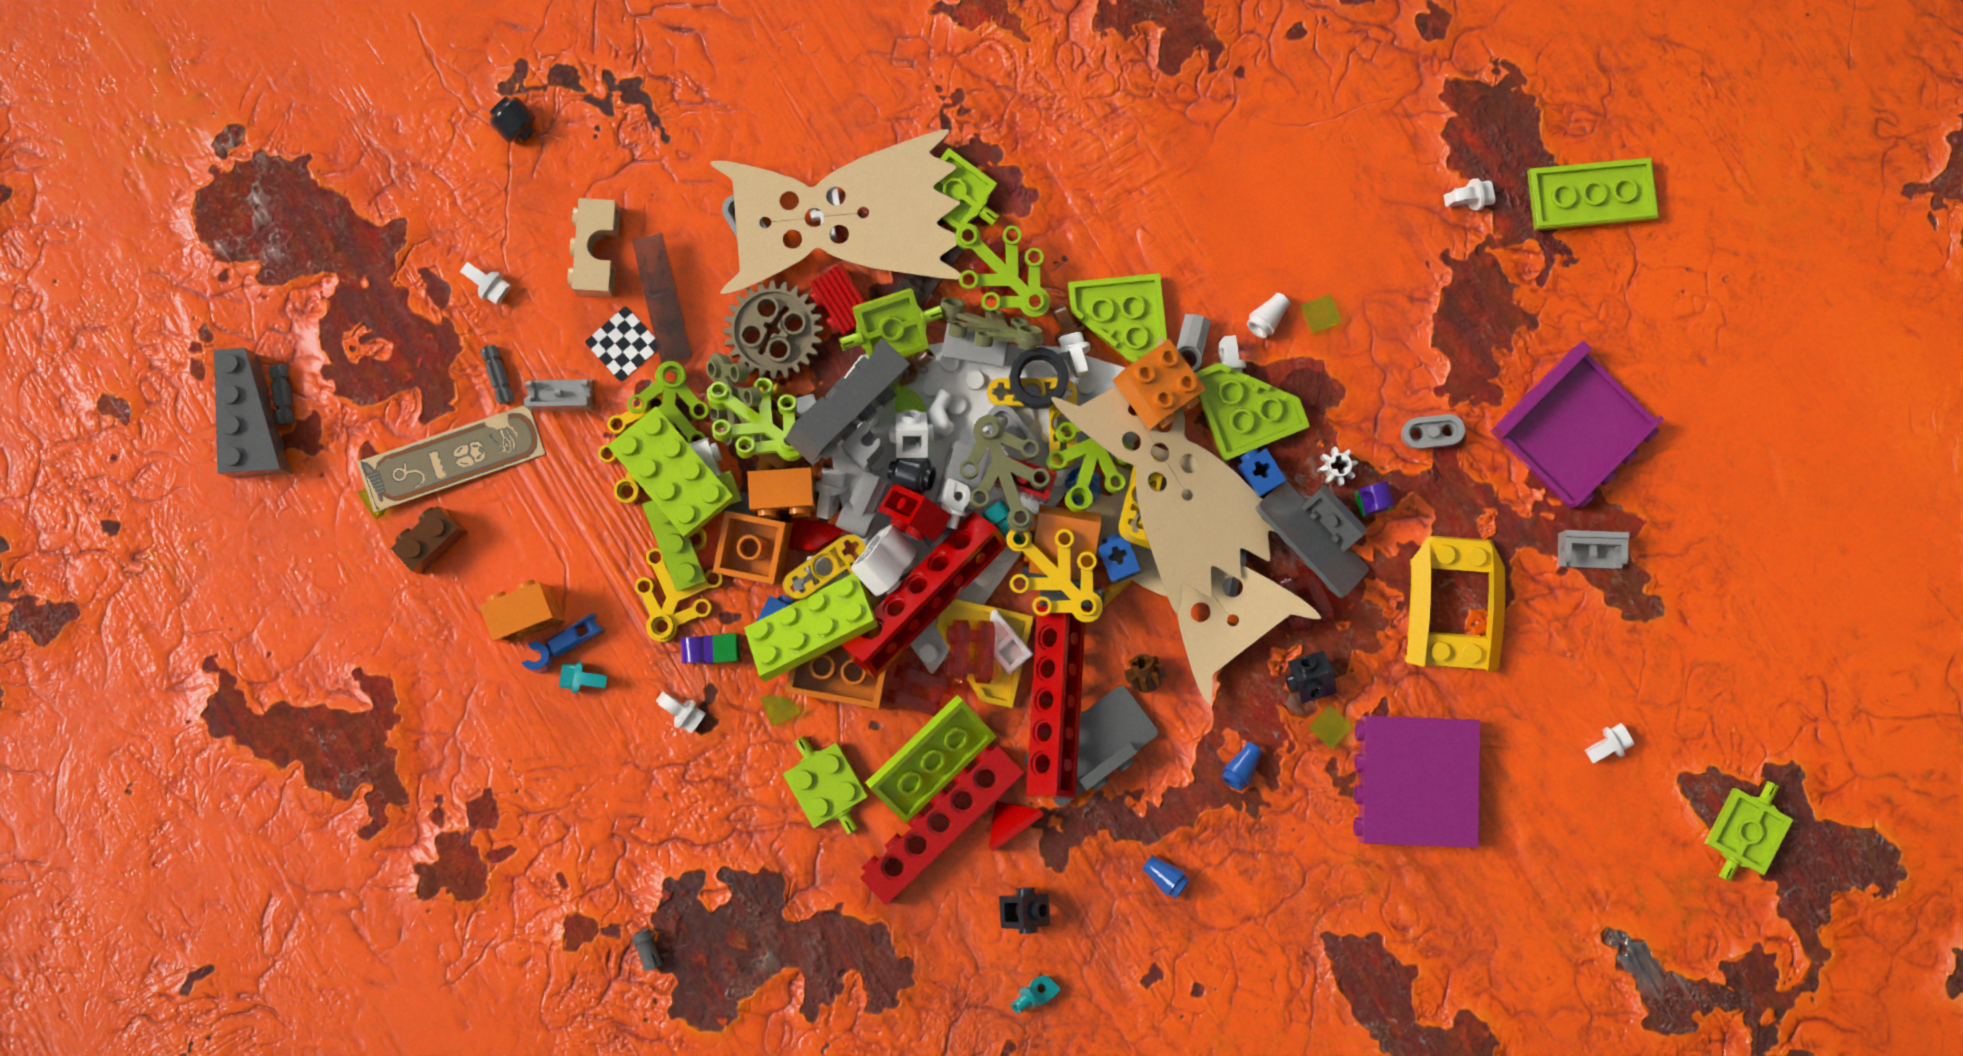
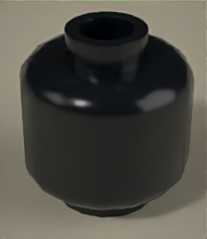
[489,96,536,142]
[887,458,936,495]

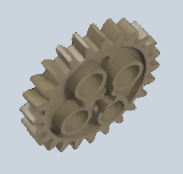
[723,280,824,381]

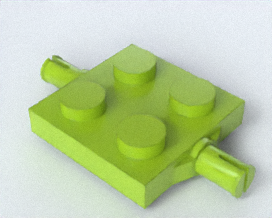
[934,148,1000,231]
[839,288,943,359]
[783,735,869,834]
[1704,781,1793,882]

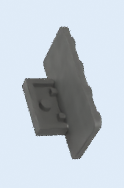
[1256,481,1369,598]
[1025,686,1158,806]

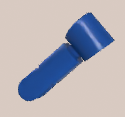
[522,613,605,674]

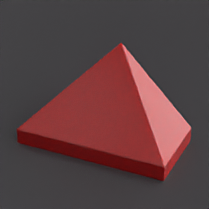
[788,518,851,555]
[989,801,1044,852]

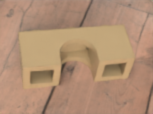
[567,198,621,297]

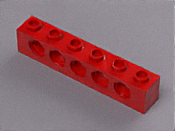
[841,511,1008,679]
[1026,606,1086,799]
[860,745,1024,905]

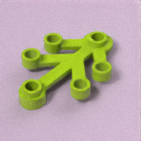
[955,224,1050,317]
[627,361,709,444]
[707,378,802,461]
[1046,422,1134,512]

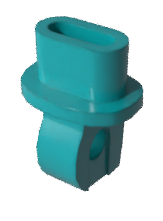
[982,500,1024,545]
[559,661,608,694]
[1010,975,1061,1014]

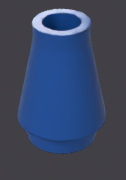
[1221,742,1263,791]
[1142,855,1190,899]

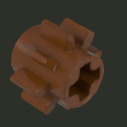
[1124,654,1165,693]

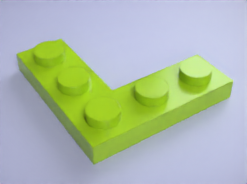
[642,470,742,591]

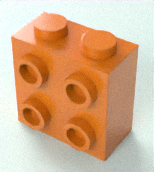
[1112,339,1206,431]
[1024,504,1101,580]

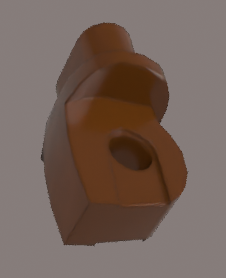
[1050,303,1087,342]
[898,349,936,386]

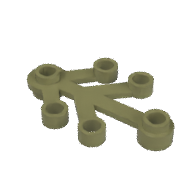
[940,297,1044,350]
[706,353,772,449]
[960,415,1050,534]

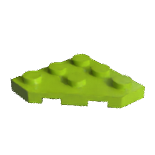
[1068,273,1167,364]
[1194,363,1310,461]

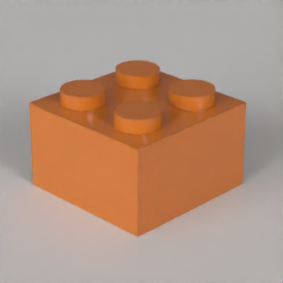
[747,467,817,520]
[713,511,793,585]
[479,579,565,644]

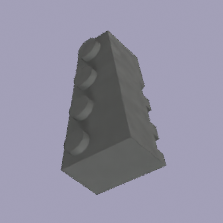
[785,338,910,465]
[214,348,292,478]

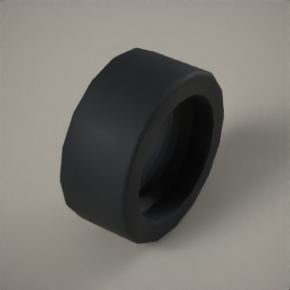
[1009,347,1069,409]

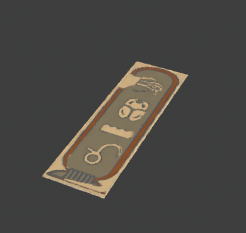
[357,405,545,512]

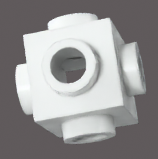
[889,410,934,458]

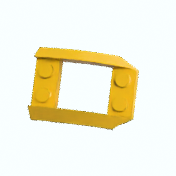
[1405,535,1505,672]

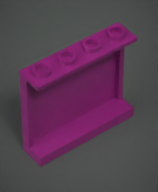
[1490,340,1664,509]
[1353,716,1480,848]

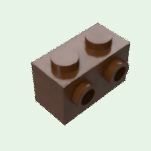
[390,506,467,574]

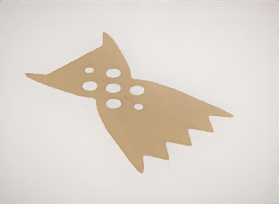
[710,129,963,294]
[1051,337,1277,614]
[1084,425,1321,704]

